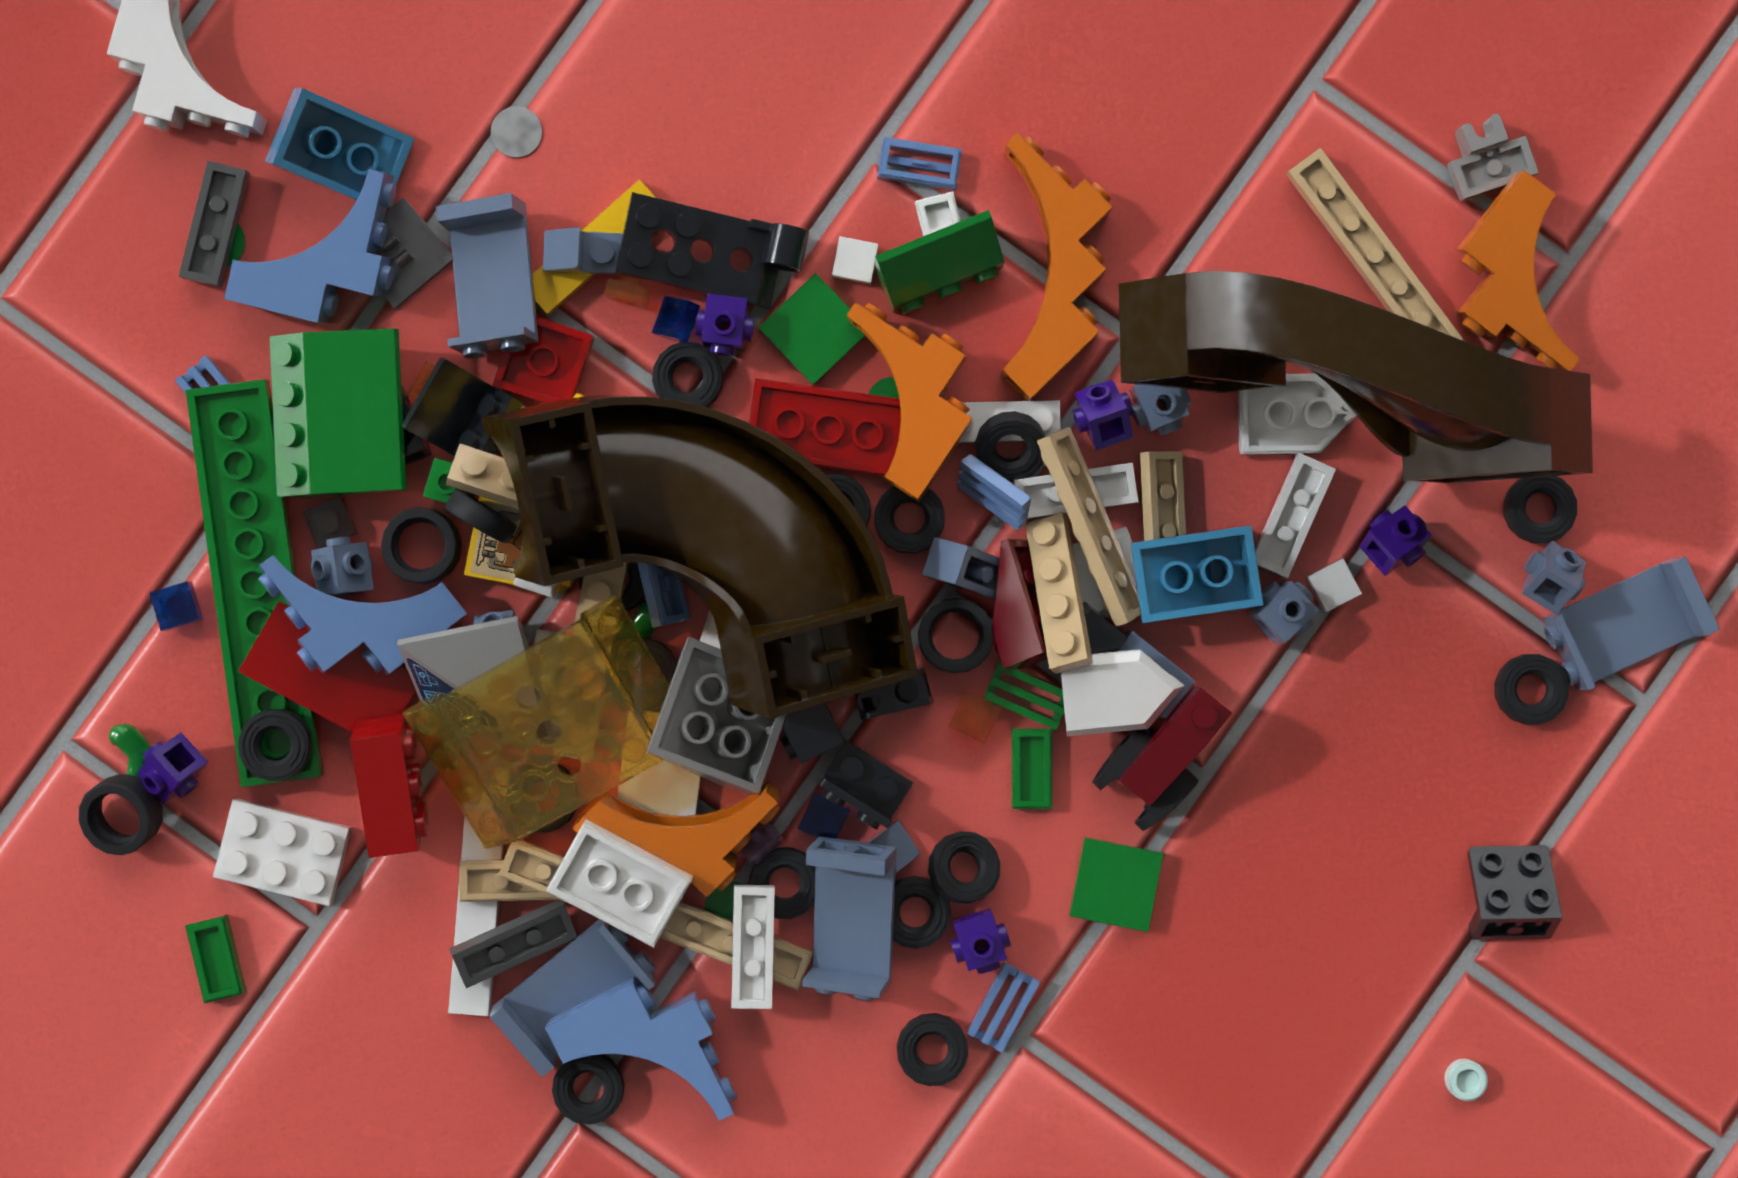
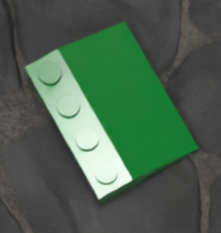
[269,328,406,499]

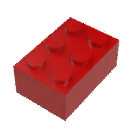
[350,713,429,858]

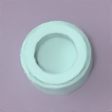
[1444,1058,1488,1101]

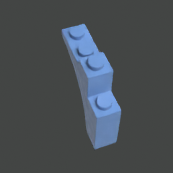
[224,169,396,323]
[258,555,467,675]
[545,977,737,1121]

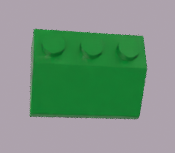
[875,210,1005,315]

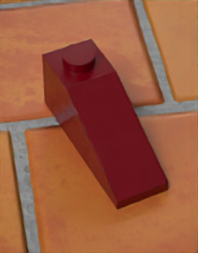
[992,539,1048,669]
[1118,686,1232,806]

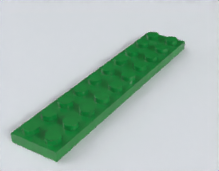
[185,379,324,787]

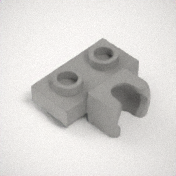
[1447,114,1539,202]

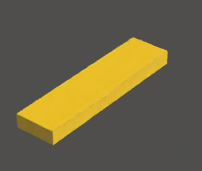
[532,179,656,315]

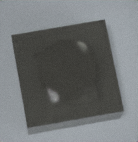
[303,496,358,548]

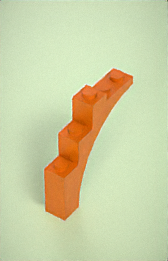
[1001,133,1112,401]

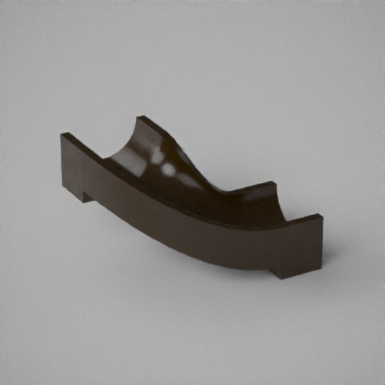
[1119,271,1593,484]
[481,395,918,719]

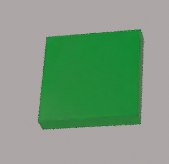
[758,273,866,386]
[1068,837,1164,932]

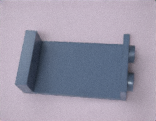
[436,193,539,359]
[1543,557,1720,690]
[802,836,896,1000]
[490,919,656,1077]

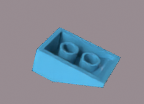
[265,88,415,201]
[1130,525,1263,623]

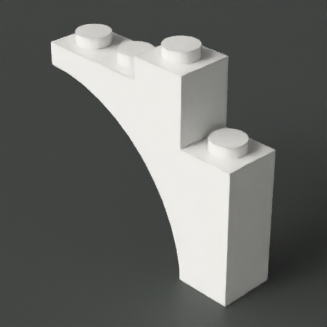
[107,0,267,138]

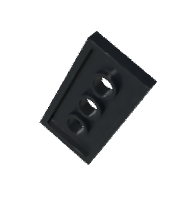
[614,192,809,309]

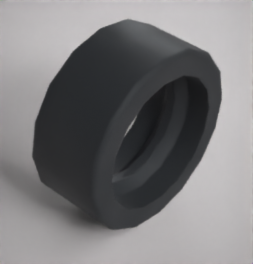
[381,507,462,584]
[918,598,994,673]
[79,774,163,855]

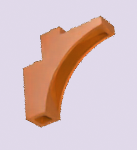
[1456,170,1580,371]
[846,302,972,502]
[572,780,780,897]

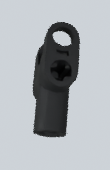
[1092,729,1199,831]

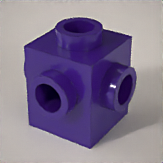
[696,293,754,356]
[1072,379,1134,450]
[1359,505,1431,576]
[137,732,208,804]
[950,908,1011,974]

